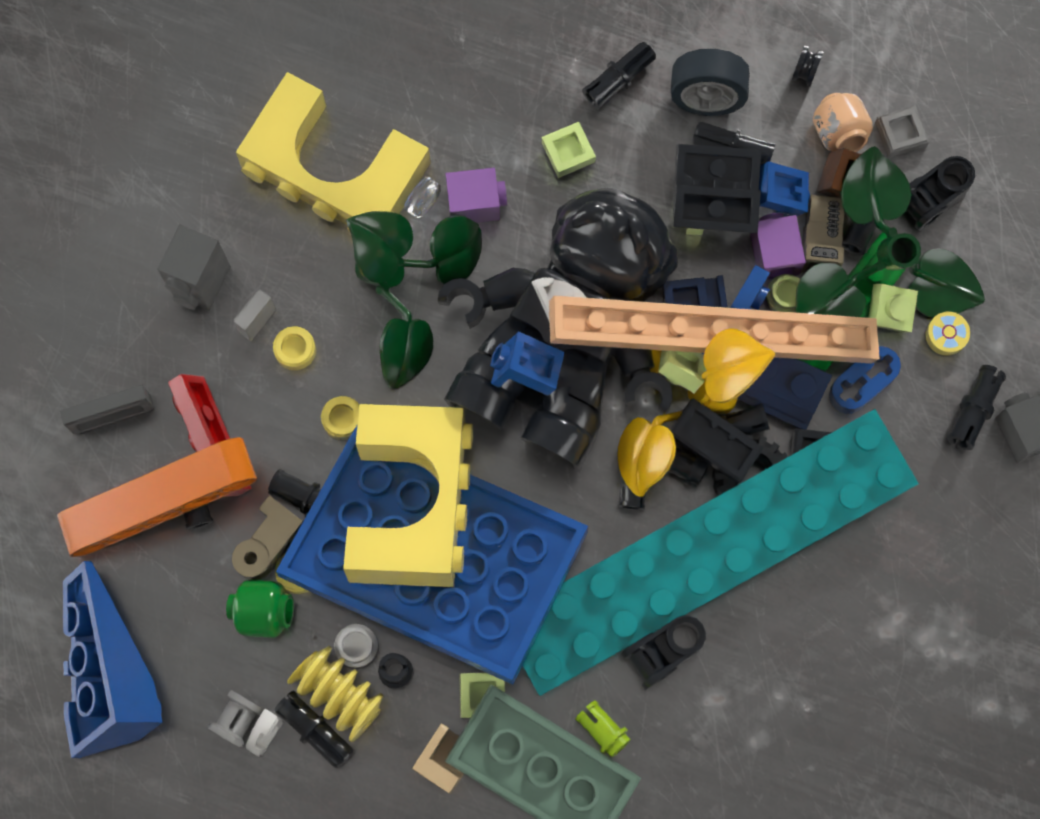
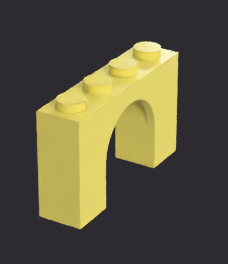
[236,72,431,232]
[343,404,473,587]

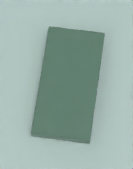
[444,685,641,819]

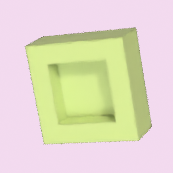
[542,122,596,178]
[868,284,918,332]
[658,350,706,393]
[459,673,505,718]

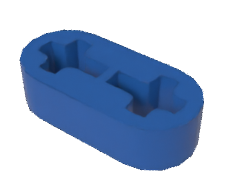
[829,346,901,414]

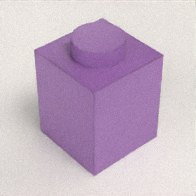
[445,167,507,223]
[750,213,806,280]

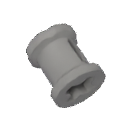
[207,690,264,748]

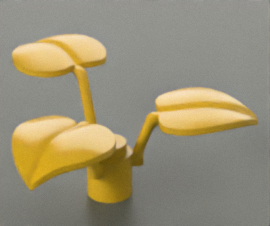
[617,328,776,497]

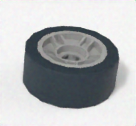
[671,48,750,116]

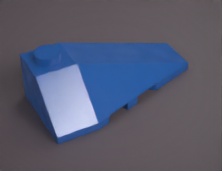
[63,561,162,758]

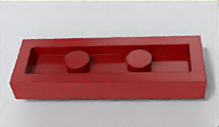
[168,374,252,496]

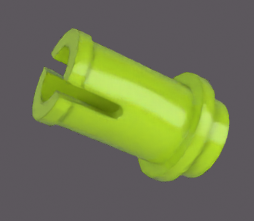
[575,700,631,758]

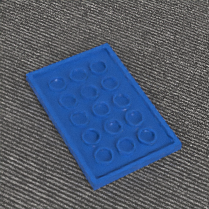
[276,425,588,685]

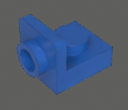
[759,161,810,217]
[730,265,770,310]
[490,331,564,396]

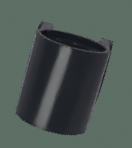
[906,156,975,231]
[621,615,706,690]

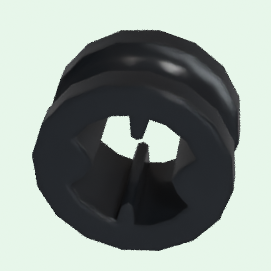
[792,45,823,86]

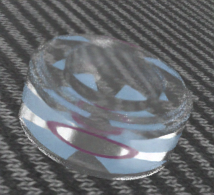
[404,176,441,218]

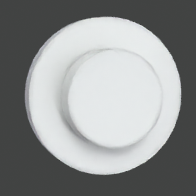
[334,624,378,668]

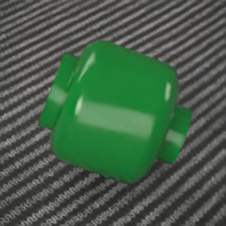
[226,580,294,638]

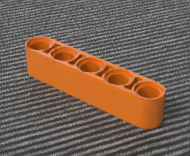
[57,437,257,557]

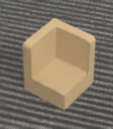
[412,723,464,795]

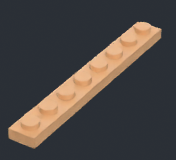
[549,296,880,364]

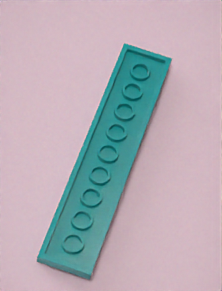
[523,409,919,696]

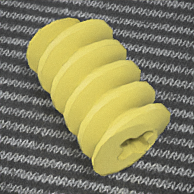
[287,645,384,742]

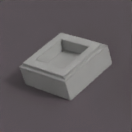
[875,106,930,158]
[234,289,276,341]

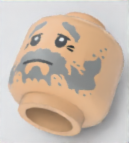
[812,93,873,152]

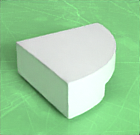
[532,278,586,323]
[246,709,283,757]

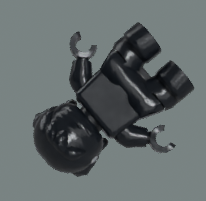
[437,188,678,472]

